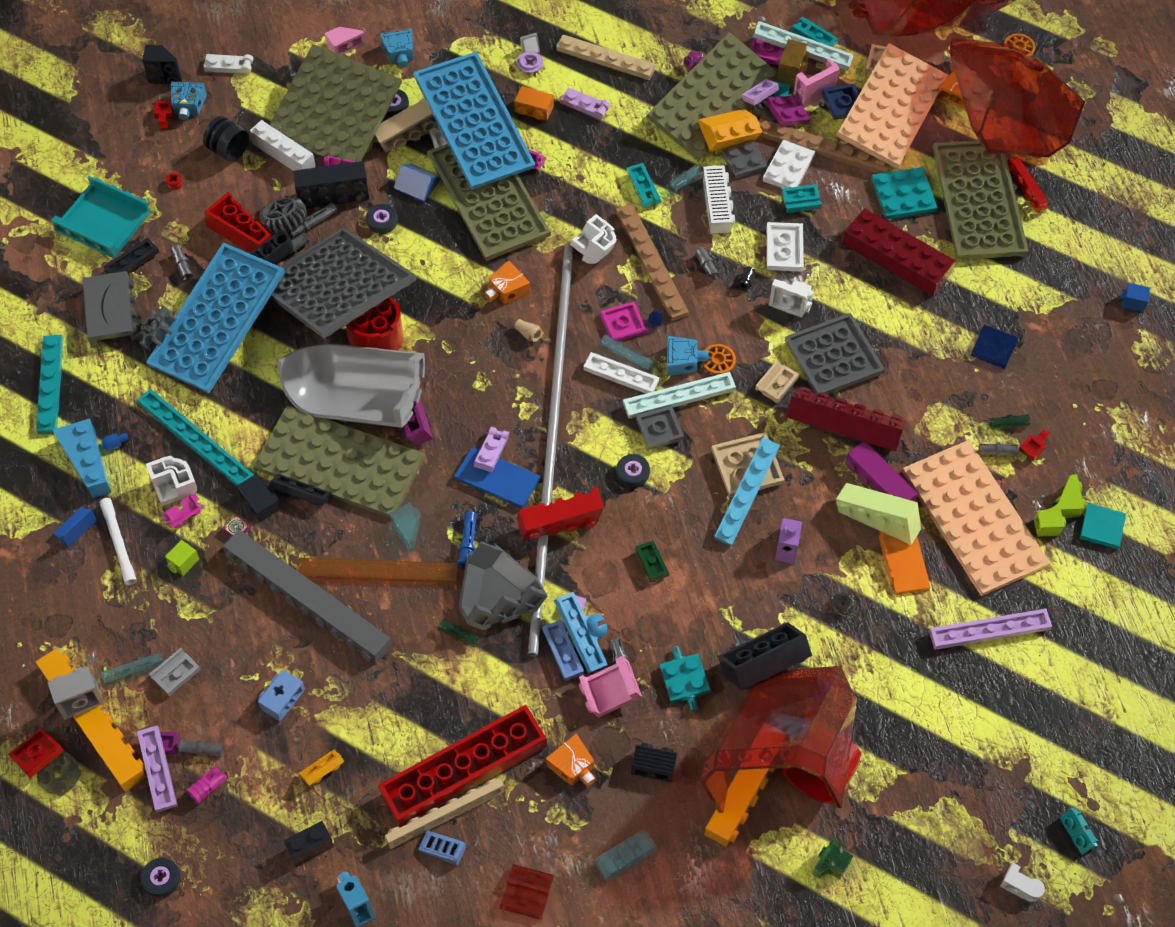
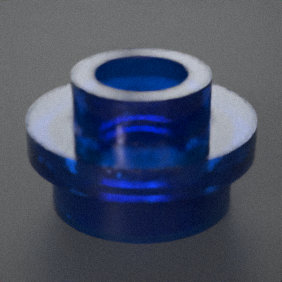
[648,309,663,328]

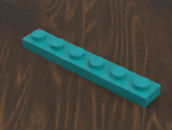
[36,335,63,435]

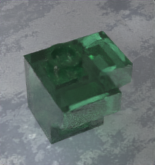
[813,839,853,880]

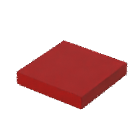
[8,727,64,778]

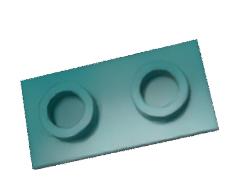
[1060,808,1099,855]

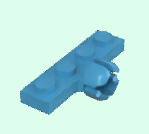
[554,592,608,674]

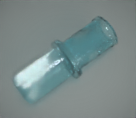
[670,165,702,190]

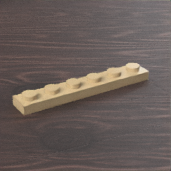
[556,35,656,80]
[385,778,504,849]

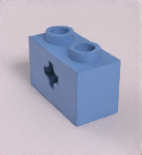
[258,670,305,722]

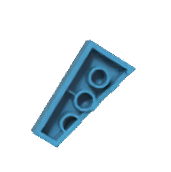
[52,419,112,498]

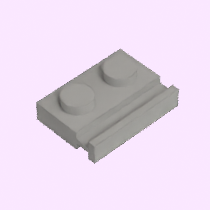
[149,648,201,696]

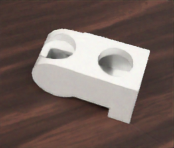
[1000,863,1045,902]

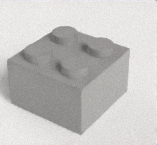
[47,666,105,720]

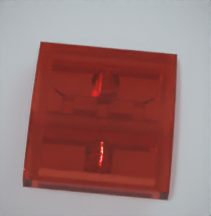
[500,864,554,920]

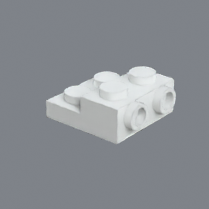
[769,279,814,318]

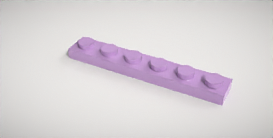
[929,609,1052,650]

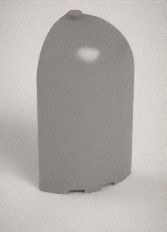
[277,344,425,428]

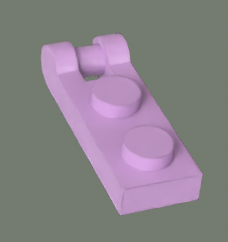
[560,87,611,119]
[474,427,509,472]

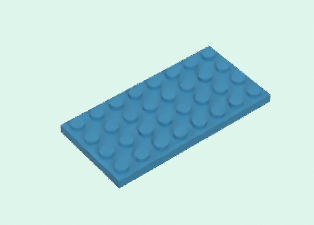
[413,51,536,190]
[146,242,285,393]

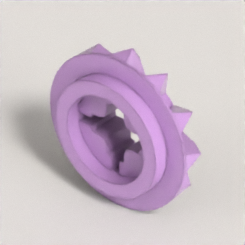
[516,52,543,75]

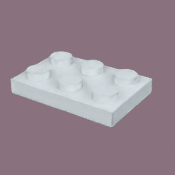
[763,140,815,188]
[767,222,804,271]

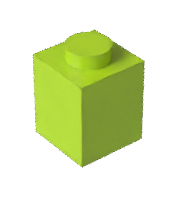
[165,540,199,576]

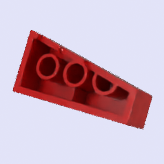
[204,192,271,253]
[516,487,604,540]

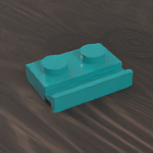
[781,184,822,213]

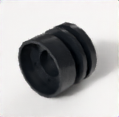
[203,116,250,162]

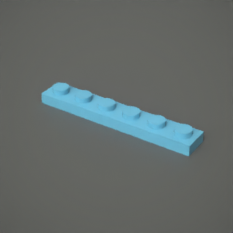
[714,437,780,547]

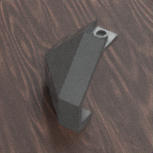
[459,542,547,630]

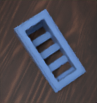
[418,830,466,866]

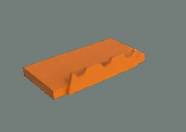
[879,531,931,595]

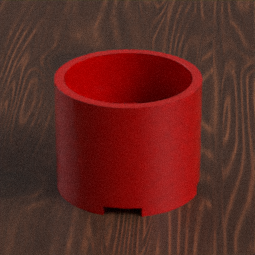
[346,297,404,351]
[782,724,862,804]

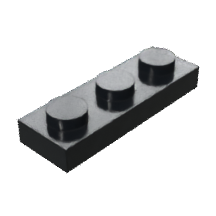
[103,238,160,274]
[270,474,331,506]

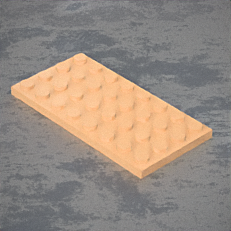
[836,43,948,169]
[902,440,1050,597]

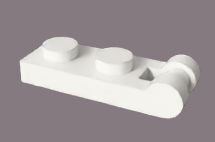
[204,54,253,74]

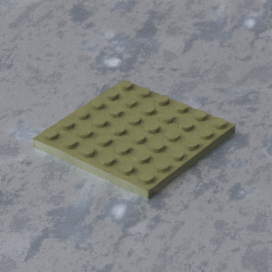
[270,44,402,164]

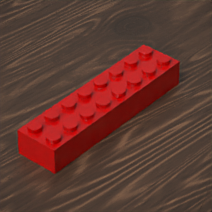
[378,704,547,828]

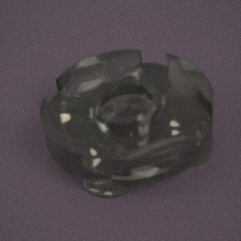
[37,752,81,796]

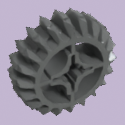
[258,196,307,236]

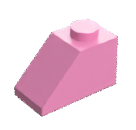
[325,27,365,55]

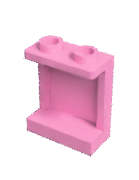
[793,59,840,108]
[579,656,642,718]

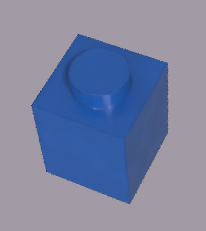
[1120,283,1150,312]

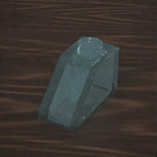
[389,503,422,552]

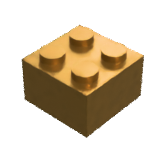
[777,39,809,91]

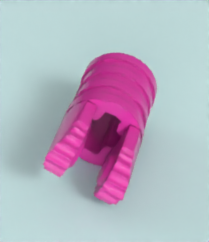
[186,766,227,804]

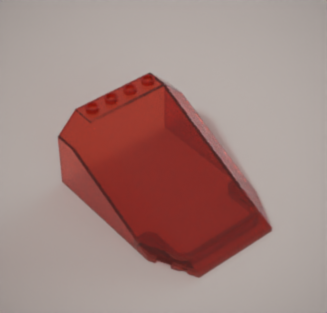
[949,37,1085,159]
[700,666,857,813]

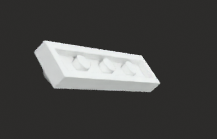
[584,352,660,394]

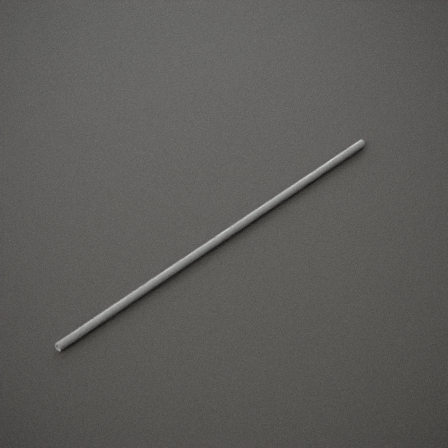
[528,243,573,657]

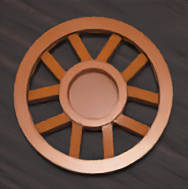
[1003,34,1035,60]
[701,344,736,375]

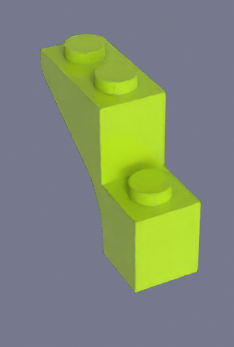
[1034,475,1086,537]

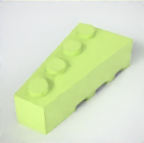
[836,483,921,545]

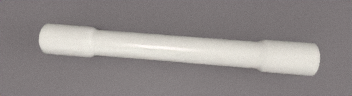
[99,498,137,586]

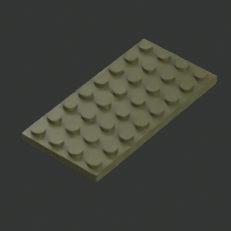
[646,32,778,161]
[932,139,1029,260]
[427,144,551,261]
[253,405,425,520]

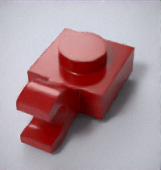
[154,100,173,130]
[1019,429,1050,462]

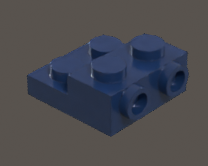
[822,83,860,120]

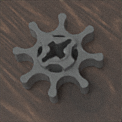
[134,306,177,350]

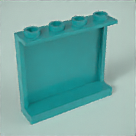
[51,176,151,258]

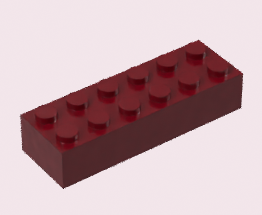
[842,208,956,296]
[786,387,906,451]

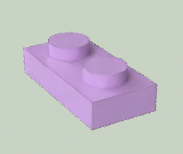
[742,79,779,106]

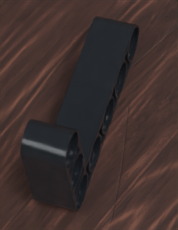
[250,231,294,264]

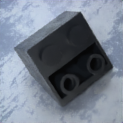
[142,45,183,84]

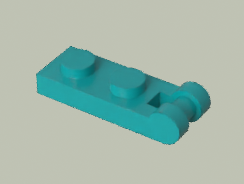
[790,17,838,47]
[627,163,661,209]

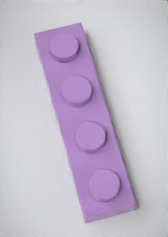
[137,726,178,812]

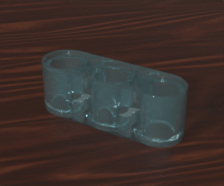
[594,829,658,881]

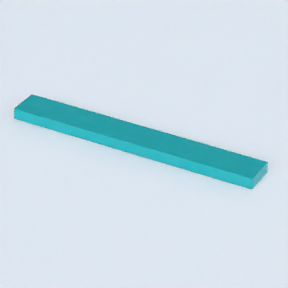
[136,389,254,487]

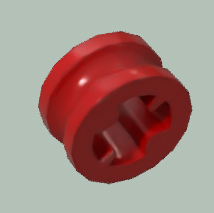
[165,173,183,190]

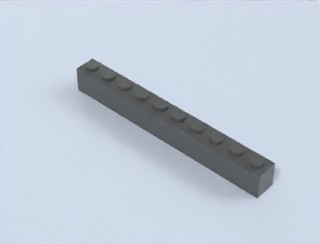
[223,530,392,664]

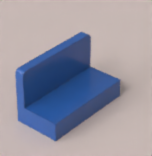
[53,507,97,548]

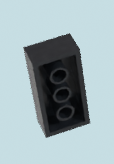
[293,161,370,209]
[718,622,812,691]

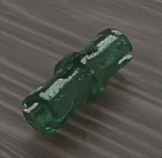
[990,414,1030,430]
[438,619,479,647]

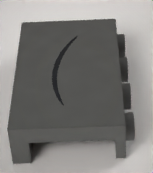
[83,271,138,348]

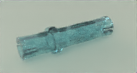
[600,335,653,371]
[100,652,164,684]

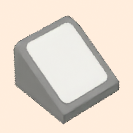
[520,33,540,54]

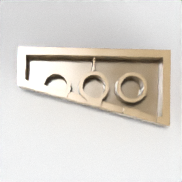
[375,98,439,152]

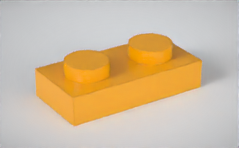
[299,750,344,786]

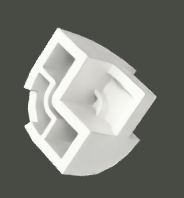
[570,214,617,264]
[146,456,197,506]

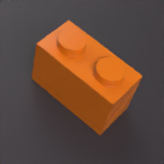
[514,86,554,121]

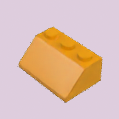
[698,109,762,152]

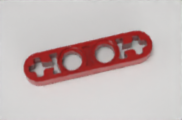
[1007,156,1048,213]

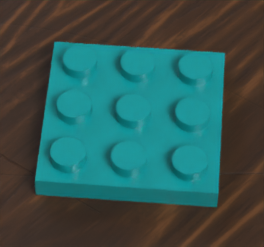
[871,167,937,220]

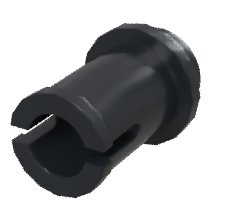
[738,266,756,290]

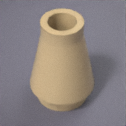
[514,319,542,342]

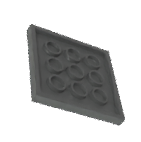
[784,313,885,394]

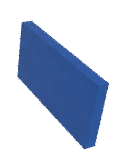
[454,447,540,509]

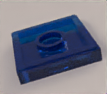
[970,325,1018,369]

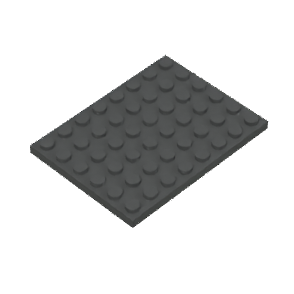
[270,227,417,338]

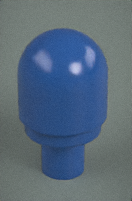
[102,433,129,451]

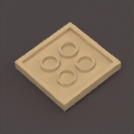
[711,432,784,498]

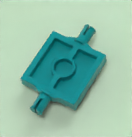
[660,646,710,712]

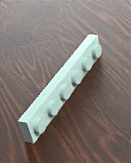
[753,21,853,71]
[623,372,736,419]

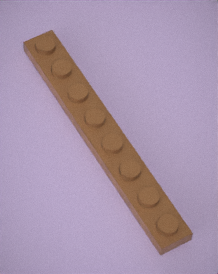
[759,118,890,174]
[616,204,689,321]

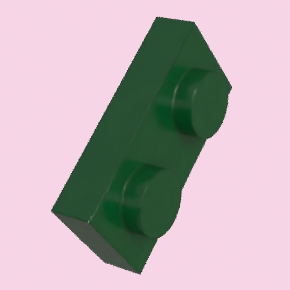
[635,540,669,583]

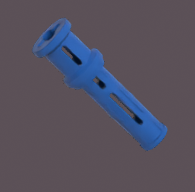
[457,512,477,570]

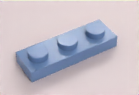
[542,620,584,681]

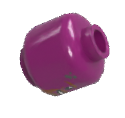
[683,51,706,72]

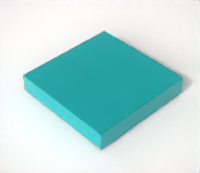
[1080,503,1126,549]

